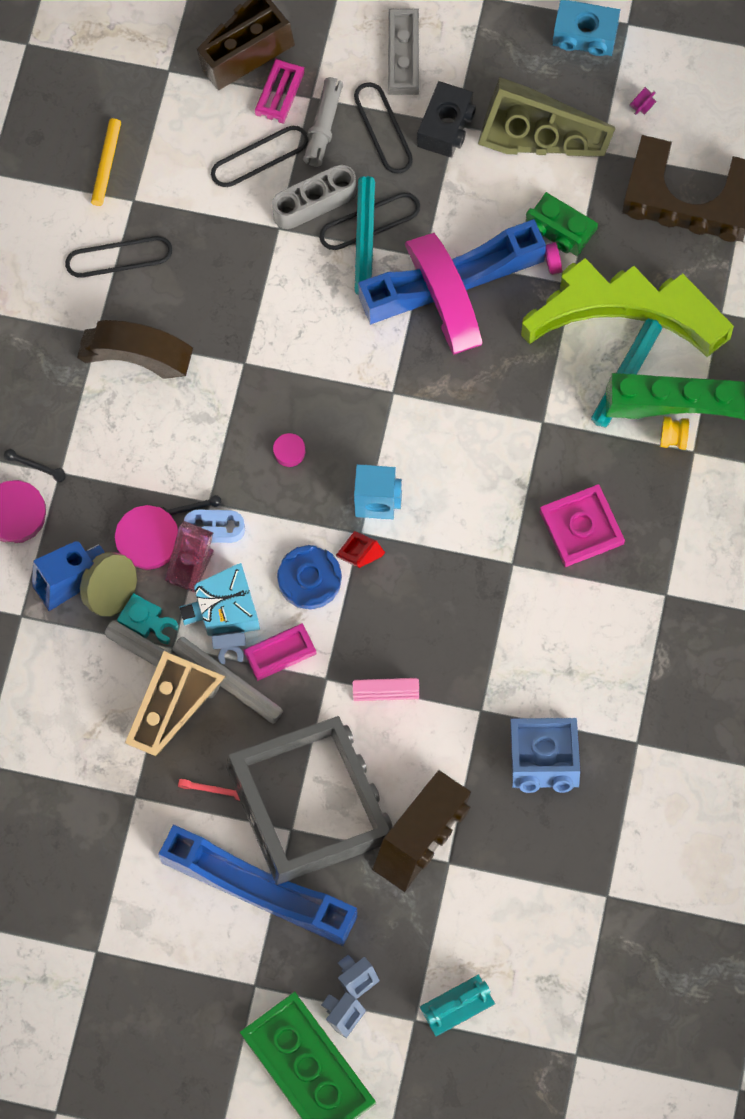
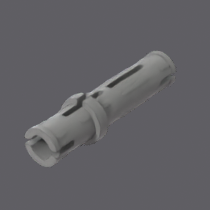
[303,77,343,167]

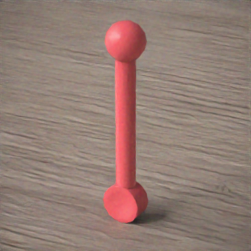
[178,779,240,801]

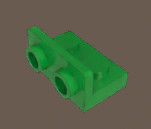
[526,192,598,256]

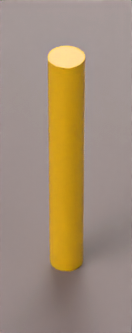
[91,118,121,206]

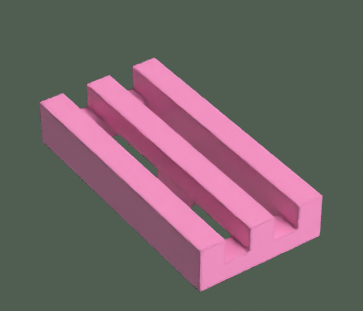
[353,678,419,701]

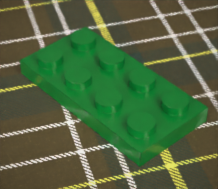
[240,992,376,1119]

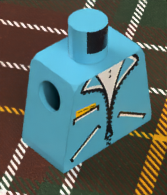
[179,563,260,636]

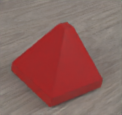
[336,531,385,568]

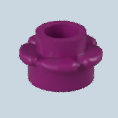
[629,87,657,115]

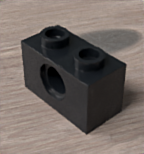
[417,81,476,158]

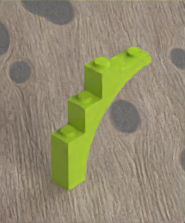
[521,258,734,357]

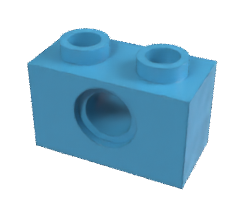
[553,0,621,56]
[354,464,402,520]

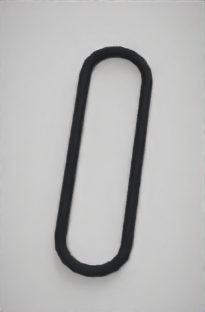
[354,82,413,174]
[211,126,309,187]
[319,192,420,250]
[65,236,172,278]

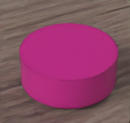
[545,242,563,275]
[273,433,305,467]

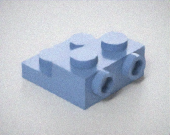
[511,718,580,793]

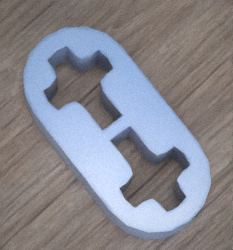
[183,510,245,543]

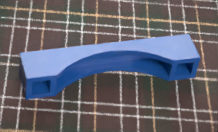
[358,219,546,325]
[158,824,358,946]

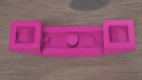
[405,233,482,355]

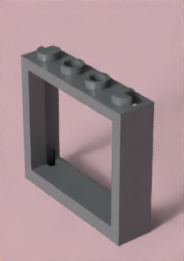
[226,716,393,885]

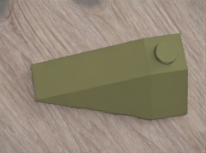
[478,77,615,156]

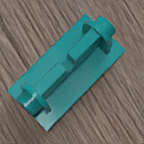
[419,974,495,1037]

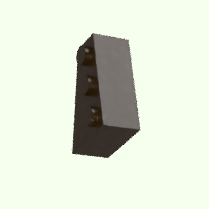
[197,0,295,91]

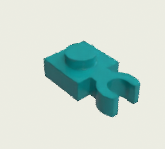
[117,593,179,645]

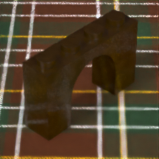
[622,135,745,242]

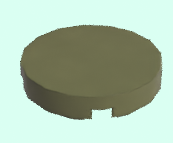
[80,552,137,617]

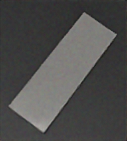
[388,9,419,95]

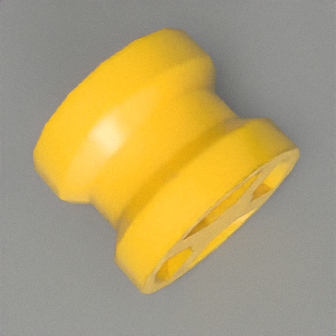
[660,416,689,450]

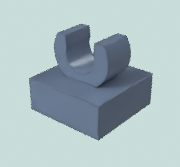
[212,630,246,664]
[338,955,380,999]
[321,992,366,1038]

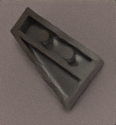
[372,770,471,892]

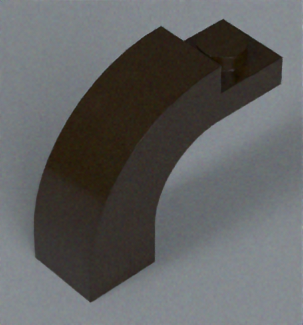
[77,320,193,379]

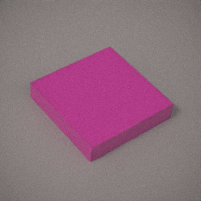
[539,484,625,567]

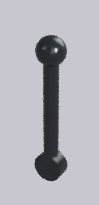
[4,449,66,482]
[160,495,222,515]

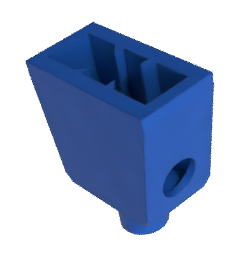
[32,541,105,611]

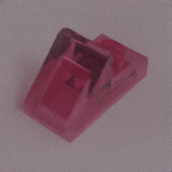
[165,521,214,592]

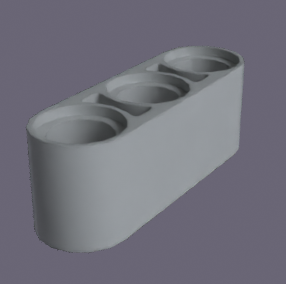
[272,165,356,229]

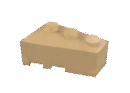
[125,651,226,756]

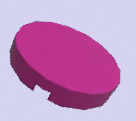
[0,480,46,543]
[115,505,180,570]

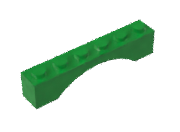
[606,373,745,420]

